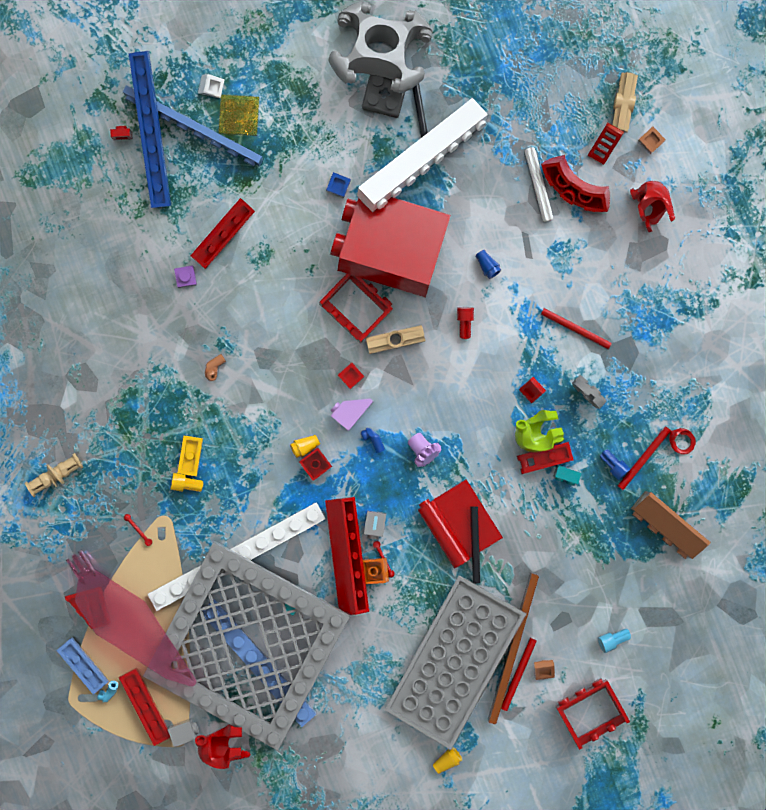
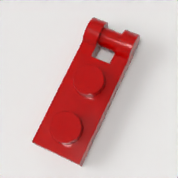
[517,442,574,474]

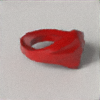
[669,428,696,454]

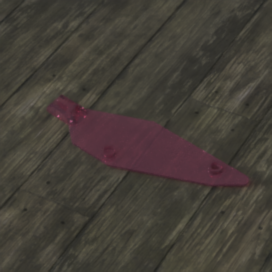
[66,550,197,687]

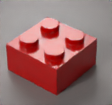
[299,448,333,481]

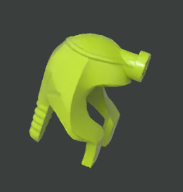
[515,410,564,452]

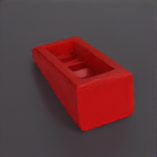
[588,122,624,165]

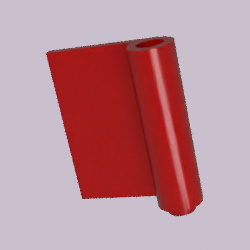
[418,479,503,569]

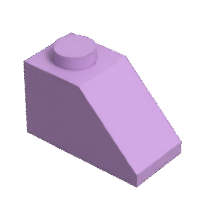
[331,399,373,431]

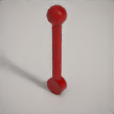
[124,514,153,546]
[373,541,395,578]

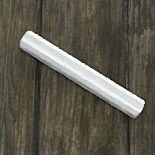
[525,147,553,222]

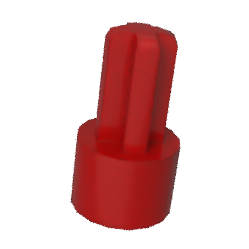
[457,307,474,339]

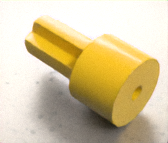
[170,473,203,492]

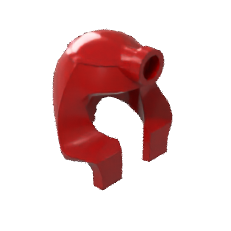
[630,181,675,232]
[195,724,251,769]

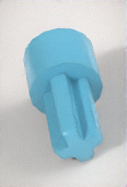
[598,629,631,653]

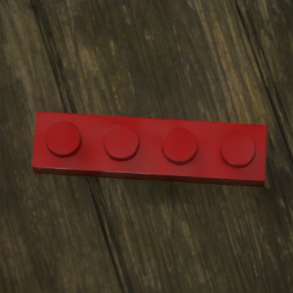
[190,198,255,269]
[119,668,170,746]

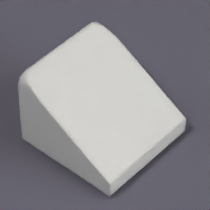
[198,74,224,98]

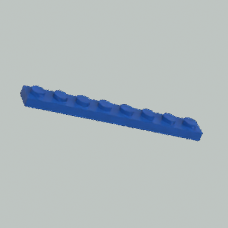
[128,51,171,208]

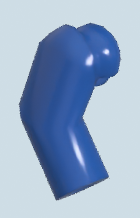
[361,428,385,453]

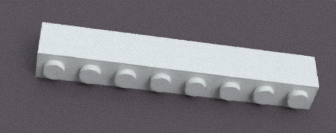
[357,98,488,212]

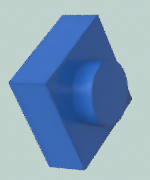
[326,172,351,198]

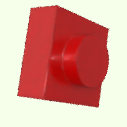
[110,126,133,140]
[338,362,365,389]
[519,377,546,403]

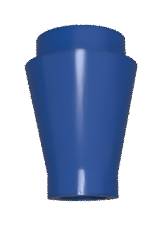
[475,250,501,279]

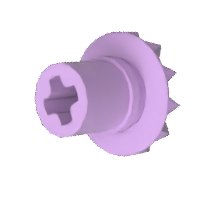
[408,433,441,467]

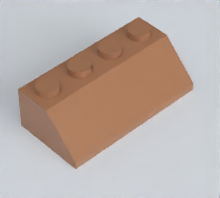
[631,491,711,559]

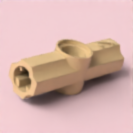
[612,72,638,133]
[366,325,425,354]

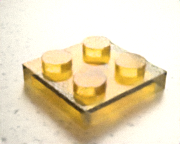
[219,94,260,136]

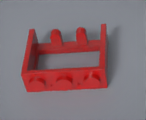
[319,274,393,344]
[556,678,630,750]

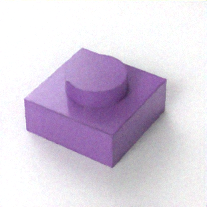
[174,265,197,288]

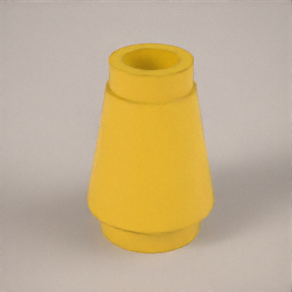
[290,435,320,458]
[433,747,462,774]

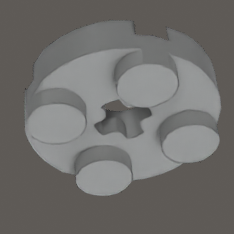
[572,375,607,409]

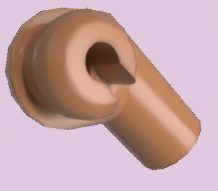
[205,354,226,381]

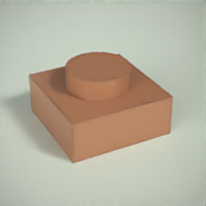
[638,126,666,154]
[534,660,555,680]

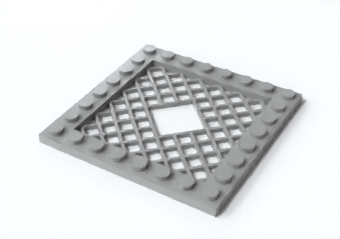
[143,541,350,750]

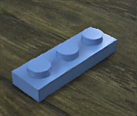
[56,637,109,695]

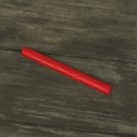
[541,308,612,349]
[617,426,671,490]
[501,637,537,711]

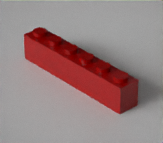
[325,497,369,615]

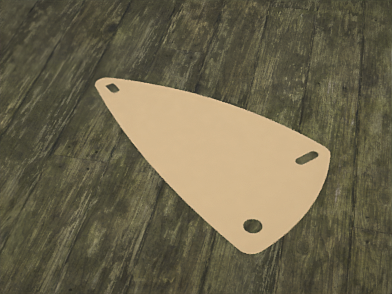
[68,516,191,747]

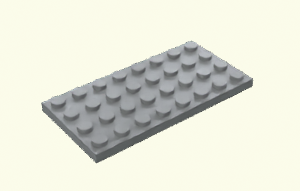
[385,575,527,750]

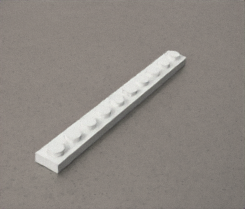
[148,502,326,611]

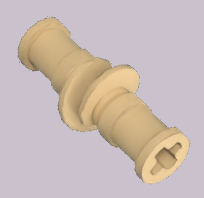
[25,453,84,497]

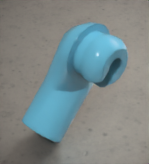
[97,681,118,703]

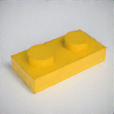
[177,435,203,476]

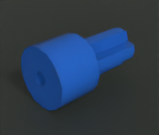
[600,449,631,481]

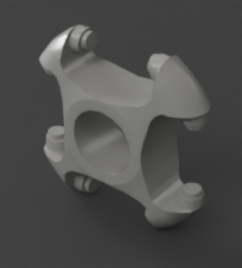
[329,0,433,94]

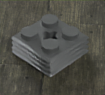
[362,74,405,118]

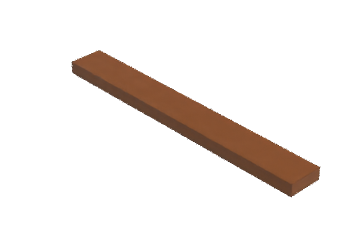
[488,572,539,724]

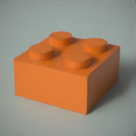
[363,558,389,584]

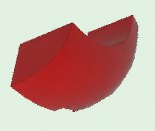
[541,155,610,212]

